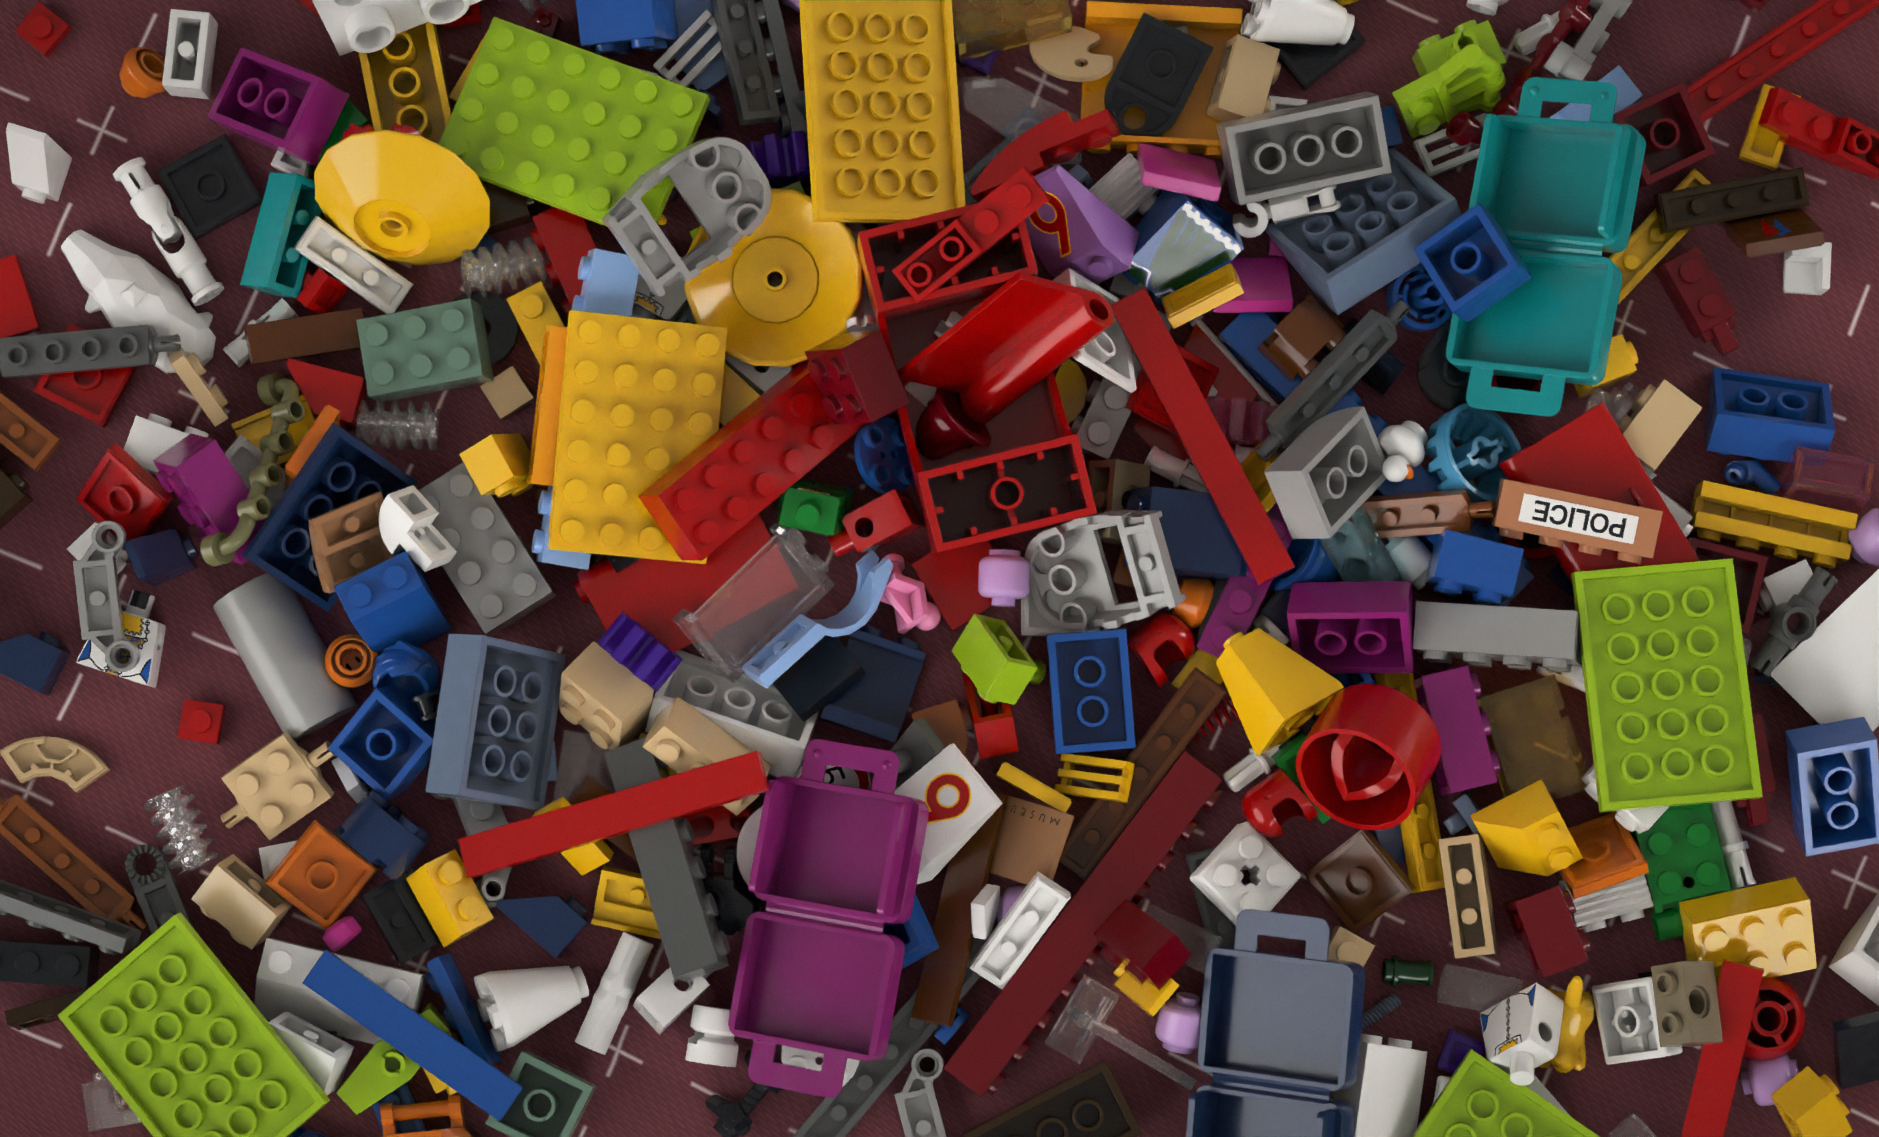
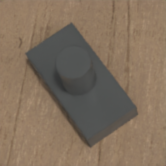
[890,718,945,790]

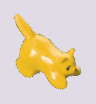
[1540,976,1595,1074]

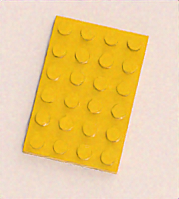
[799,0,966,223]
[547,310,728,564]

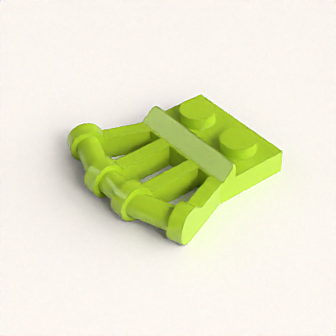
[1392,44,1506,139]

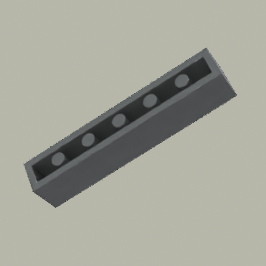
[604,736,730,982]

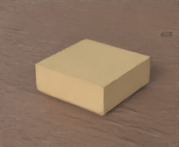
[480,366,535,421]

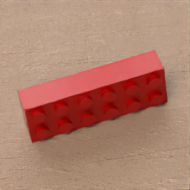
[638,360,867,560]

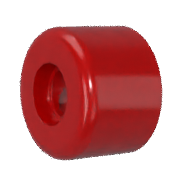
[1296,683,1441,830]

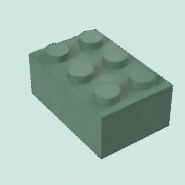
[356,298,494,402]

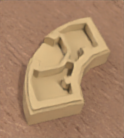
[0,736,111,793]

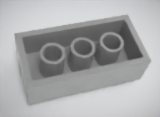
[1216,91,1392,205]
[418,462,557,637]
[1413,601,1582,673]

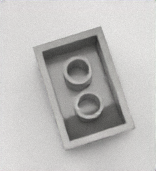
[1264,406,1387,539]

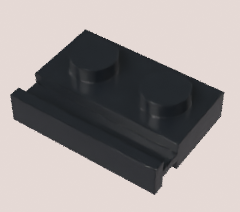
[361,867,441,966]

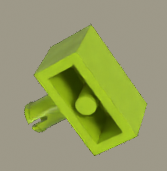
[1412,20,1507,77]
[951,613,1046,705]

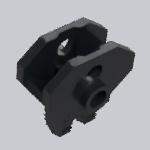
[700,844,761,935]

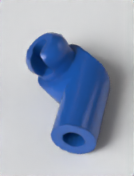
[1724,459,1782,495]

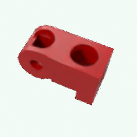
[683,804,752,849]

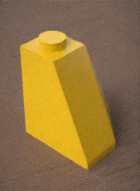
[1216,628,1344,756]

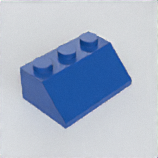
[1705,367,1835,467]

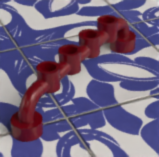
[1446,0,1592,146]

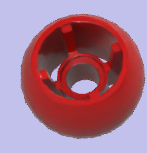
[1743,977,1806,1061]

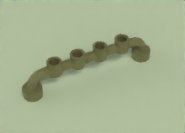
[200,372,305,567]

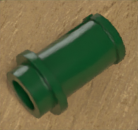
[1381,955,1433,987]

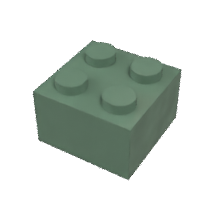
[485,1050,597,1137]

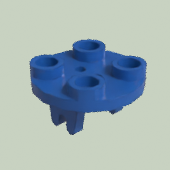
[854,417,915,494]

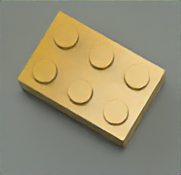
[1679,877,1817,987]

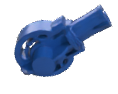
[1386,263,1452,332]

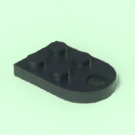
[1104,12,1214,137]

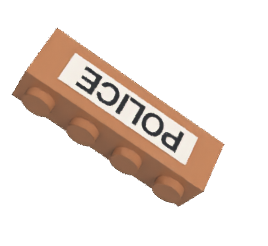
[1491,478,1663,564]

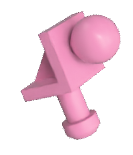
[880,553,941,634]

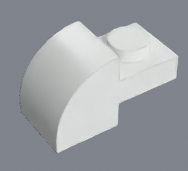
[379,485,457,572]

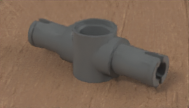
[1748,566,1838,678]

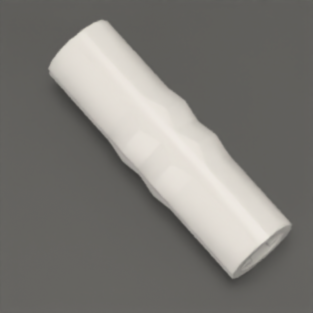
[575,932,654,1055]

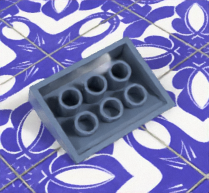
[1265,147,1461,315]
[426,634,566,811]

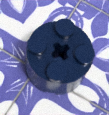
[336,790,431,881]

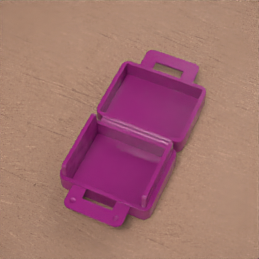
[728,739,929,1098]

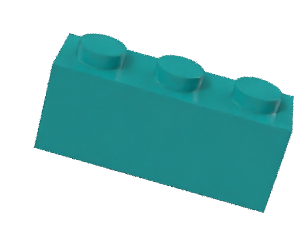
[240,172,322,298]

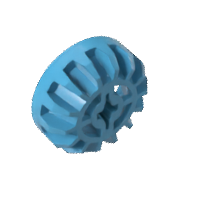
[1425,403,1521,507]

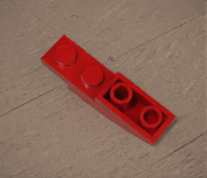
[1758,87,1879,180]
[970,109,1121,203]
[892,166,1050,303]

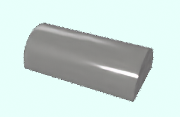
[213,573,359,742]

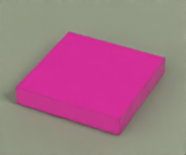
[1136,143,1221,201]
[1213,257,1293,313]

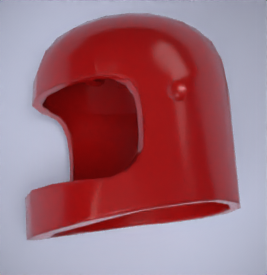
[1127,612,1196,688]
[1241,768,1318,839]

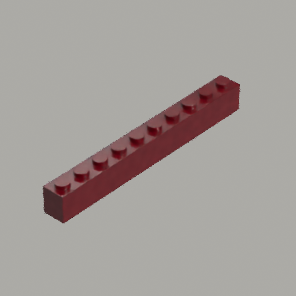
[943,751,1223,1097]

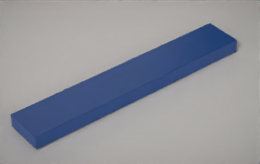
[302,950,524,1121]

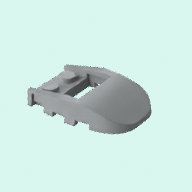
[601,137,771,297]
[1025,510,1186,630]

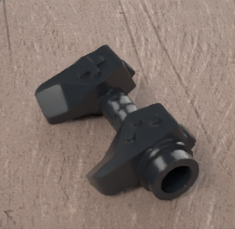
[705,1049,784,1137]

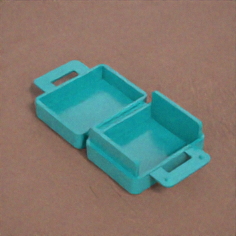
[1446,77,1646,417]

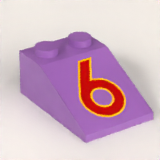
[1025,164,1140,284]

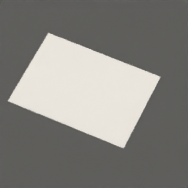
[1771,569,1879,731]

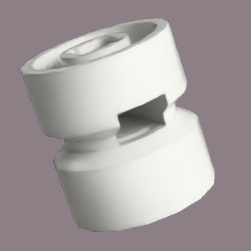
[685,1004,739,1067]

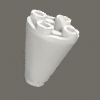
[1240,0,1355,46]
[474,965,589,1052]

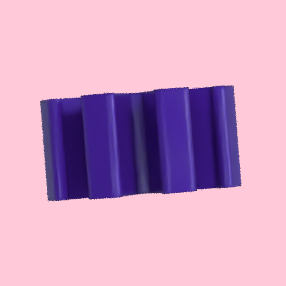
[747,131,811,189]
[597,611,683,692]

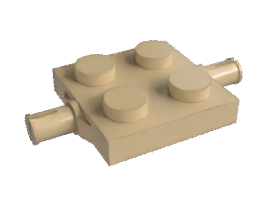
[220,731,335,841]

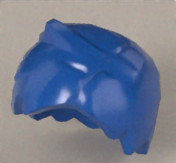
[373,640,441,707]

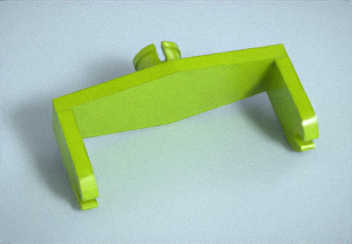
[336,1003,450,1115]

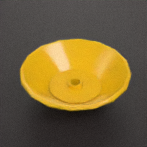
[314,130,490,266]
[684,188,863,367]

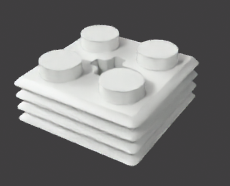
[1190,821,1301,926]
[1592,976,1683,1065]

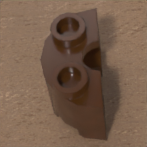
[1257,293,1347,382]

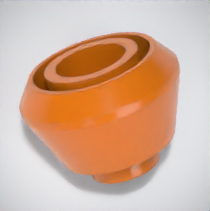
[119,47,165,98]
[1172,578,1215,629]
[325,634,379,688]

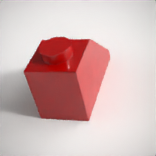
[286,358,368,430]
[962,673,1019,759]

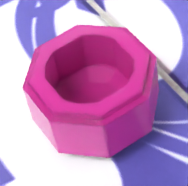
[323,916,362,953]

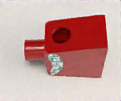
[828,489,924,557]

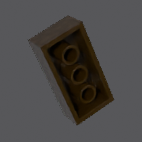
[962,1060,1142,1137]

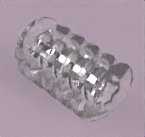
[460,237,546,299]
[356,399,440,451]
[144,786,220,875]

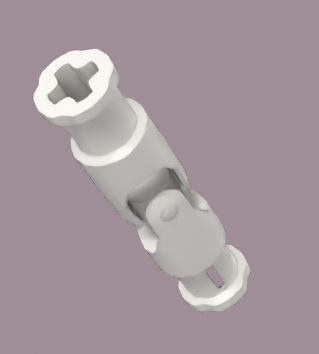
[113,157,225,306]

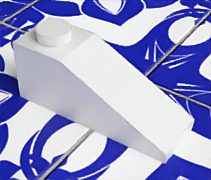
[6,122,72,204]

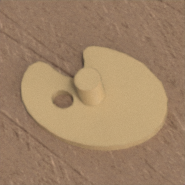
[1029,25,1114,82]

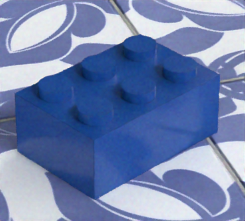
[1046,629,1136,754]
[1785,717,1879,856]

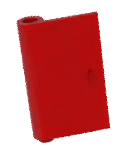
[897,272,1115,423]
[1498,402,1700,584]
[573,514,798,653]

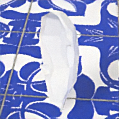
[61,229,216,374]

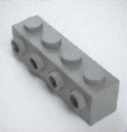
[1071,311,1172,460]

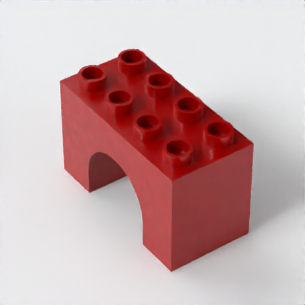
[857,203,1097,554]

